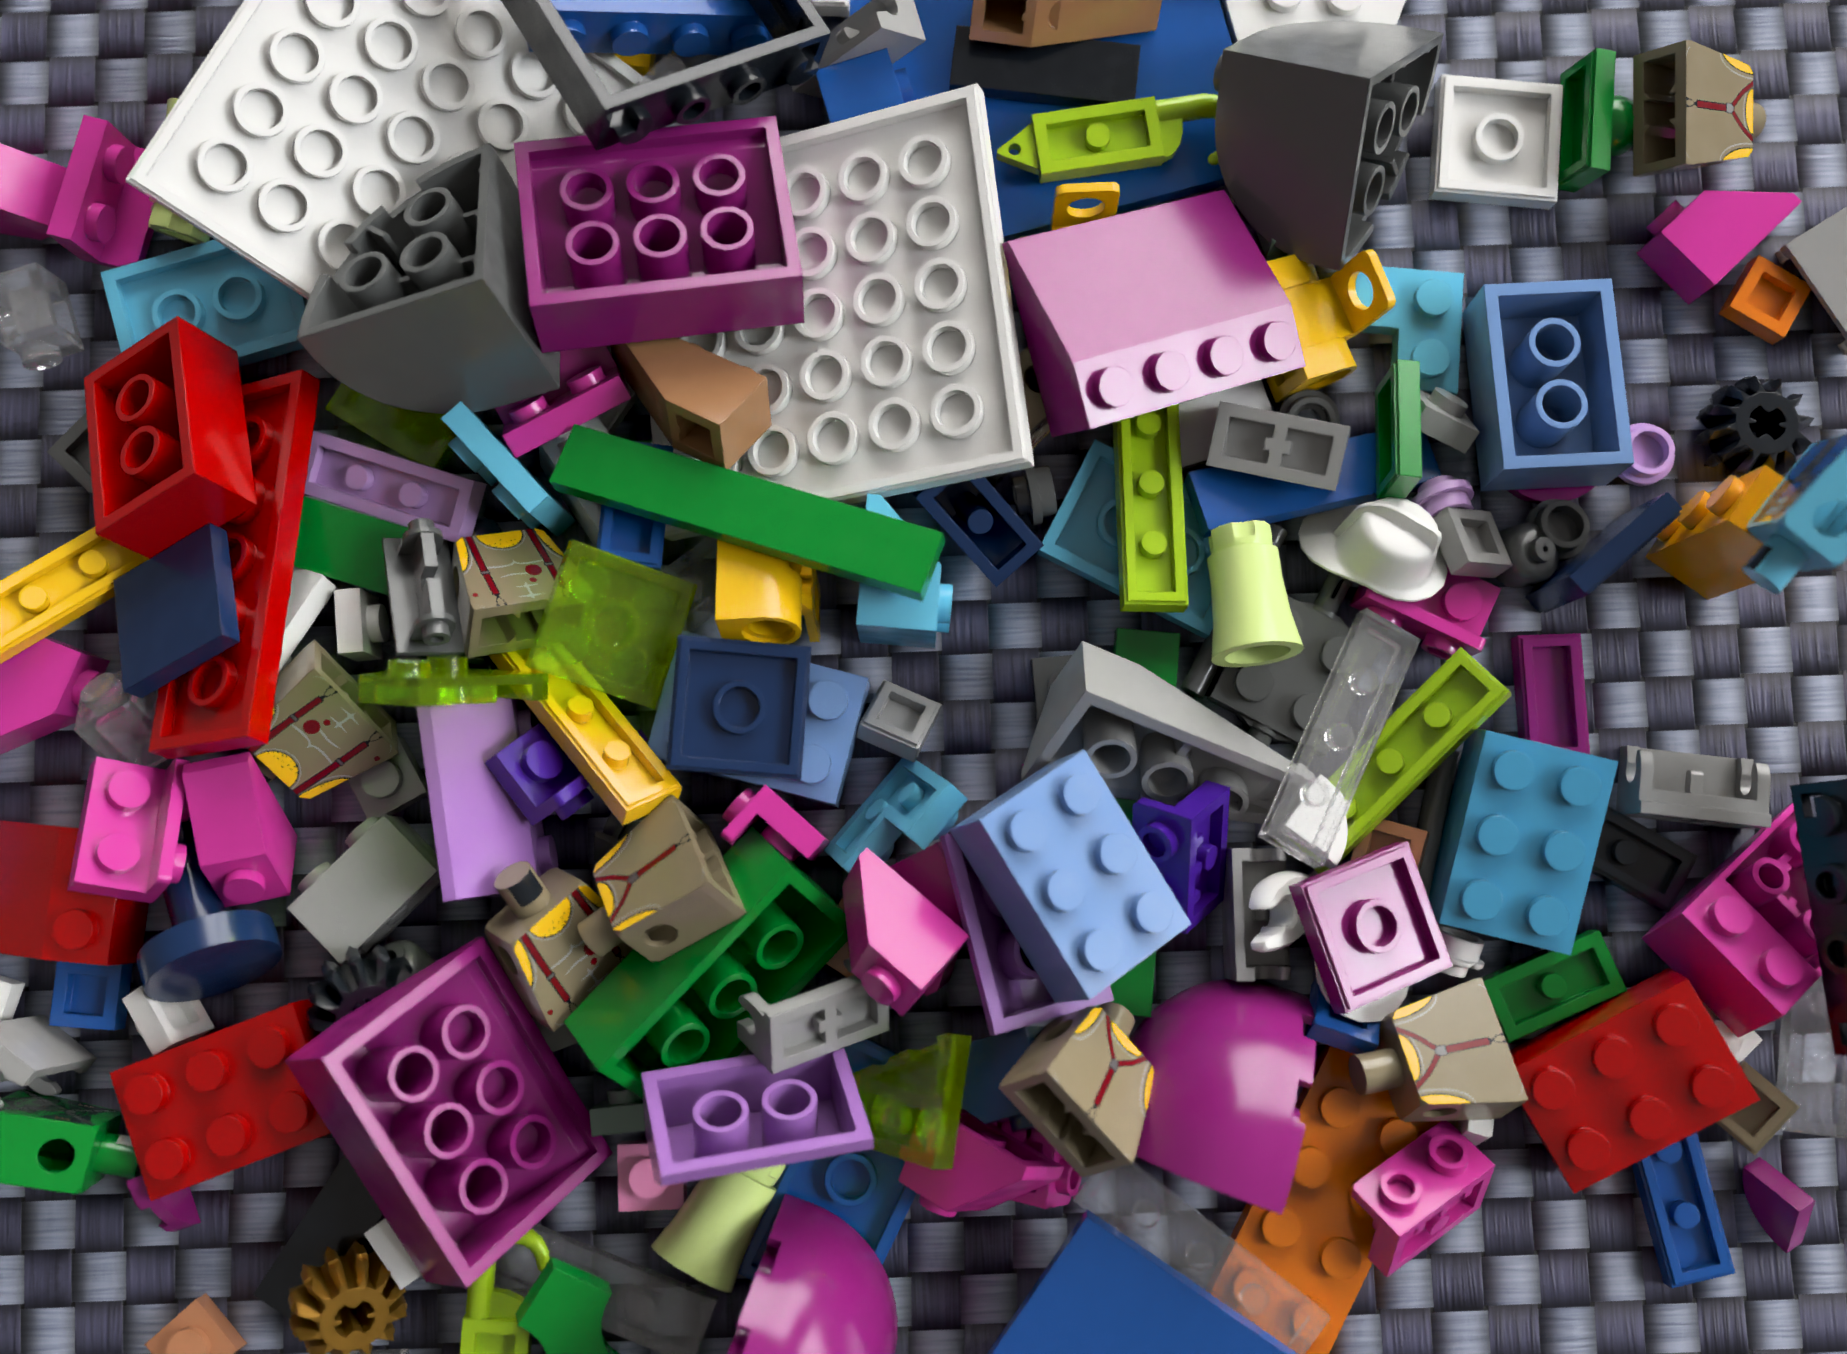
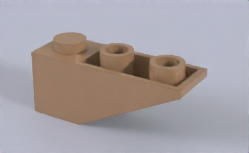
[969,0,1162,48]
[610,337,772,469]

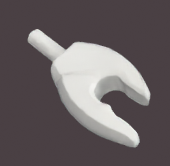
[1248,870,1318,953]

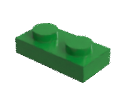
[1482,930,1627,1043]

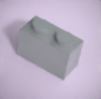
[287,815,441,965]

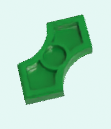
[515,1256,620,1354]

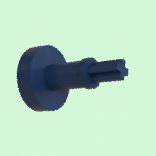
[136,817,282,1002]

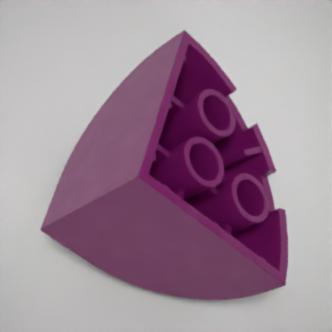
[1129,979,1316,1214]
[727,1193,898,1354]

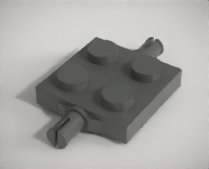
[1206,572,1381,758]

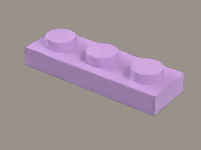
[304,430,487,542]

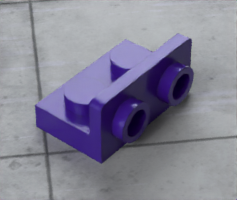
[484,722,648,826]
[1132,780,1230,934]

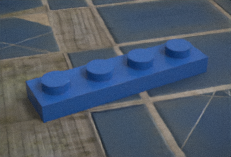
[527,0,774,57]

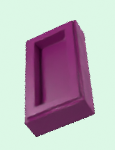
[1511,633,1590,754]

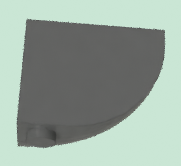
[1213,21,1444,271]
[297,143,560,414]

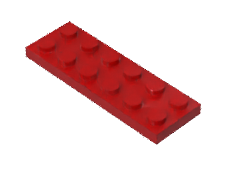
[148,369,321,759]

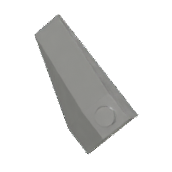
[1021,641,1314,826]

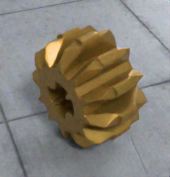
[288,1240,407,1354]

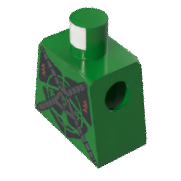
[0,1089,141,1194]

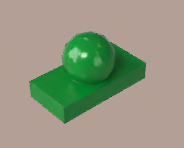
[1558,48,1634,193]

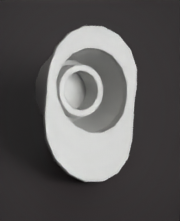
[1298,497,1448,602]

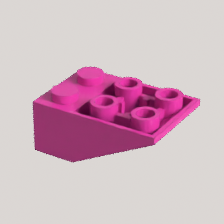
[1642,802,1821,1038]

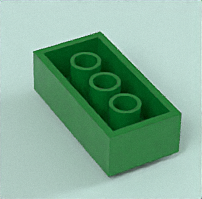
[564,826,848,1099]

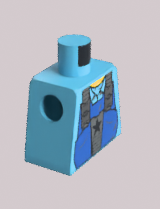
[1742,433,1847,594]

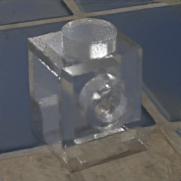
[0,262,84,370]

